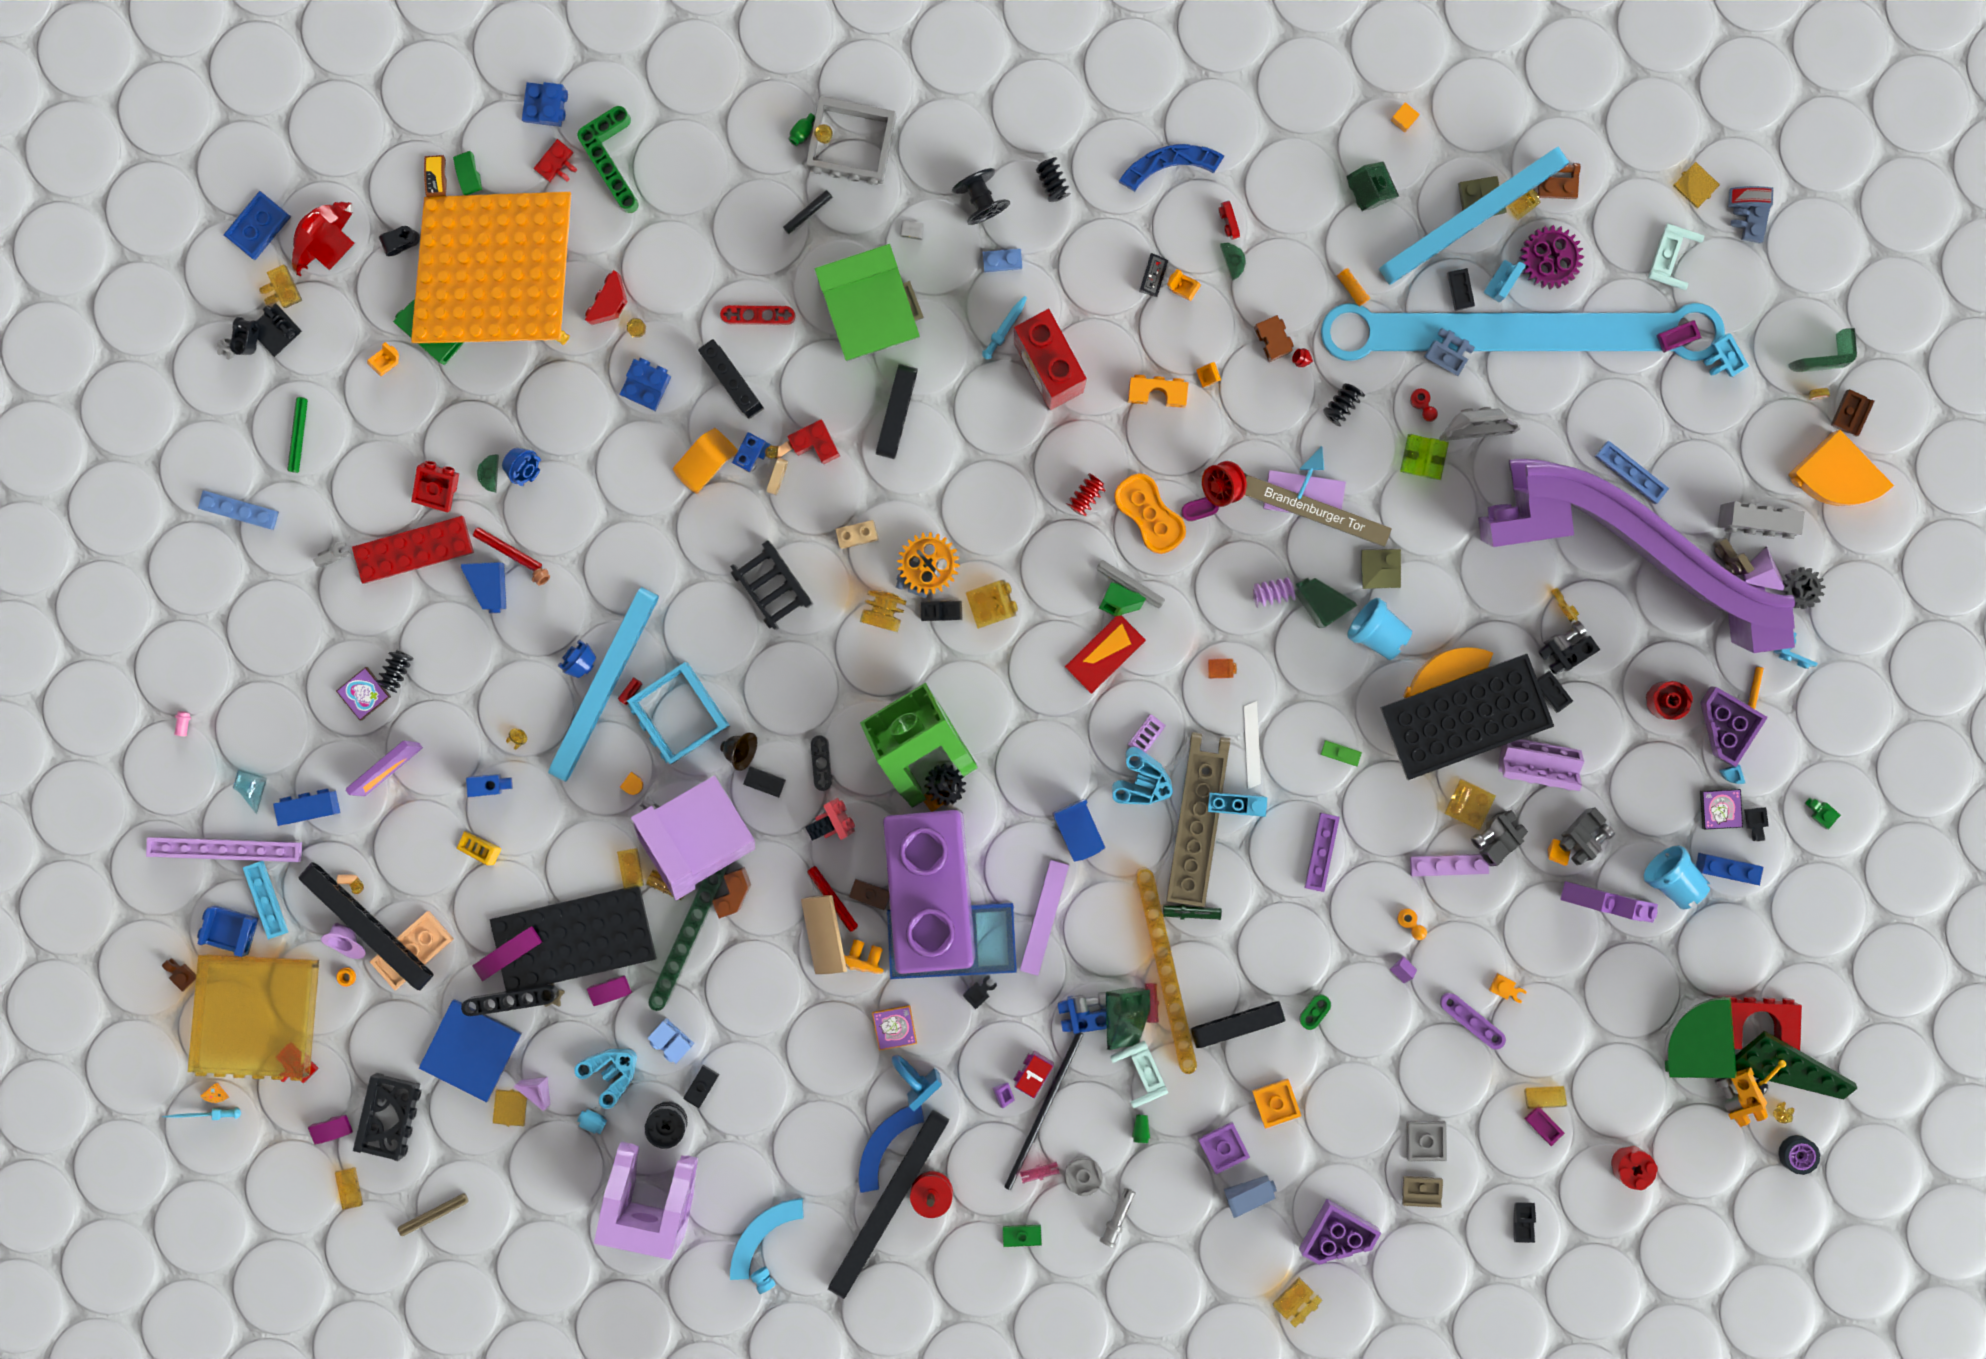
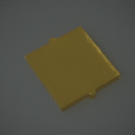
[1673,162,1720,208]
[493,1089,527,1127]

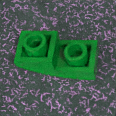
[453,151,482,195]

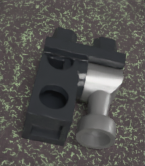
[1538,621,1600,674]

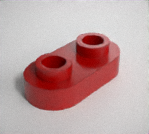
[1218,201,1240,240]

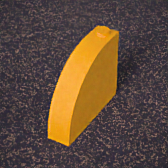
[1788,430,1894,506]
[1403,647,1493,698]

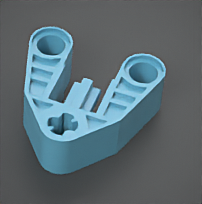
[1112,747,1173,805]
[574,1049,637,1109]

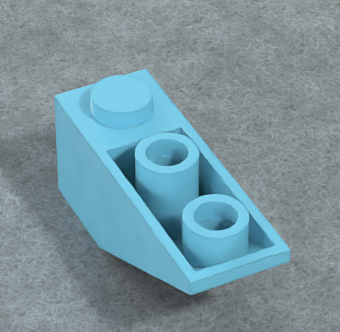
[1208,792,1267,817]

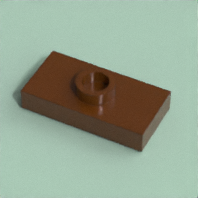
[849,879,889,910]

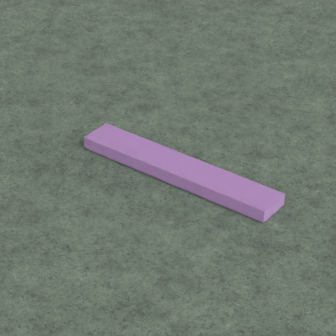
[1020,860,1069,976]

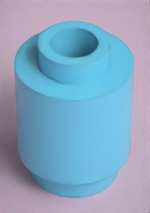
[577,1109,607,1134]

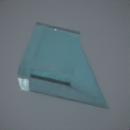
[233,770,267,814]

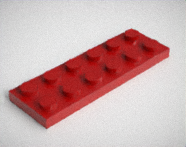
[352,516,474,584]

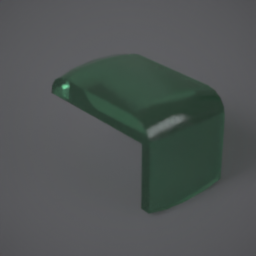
[1788,328,1857,372]

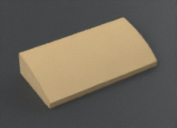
[801,895,847,974]

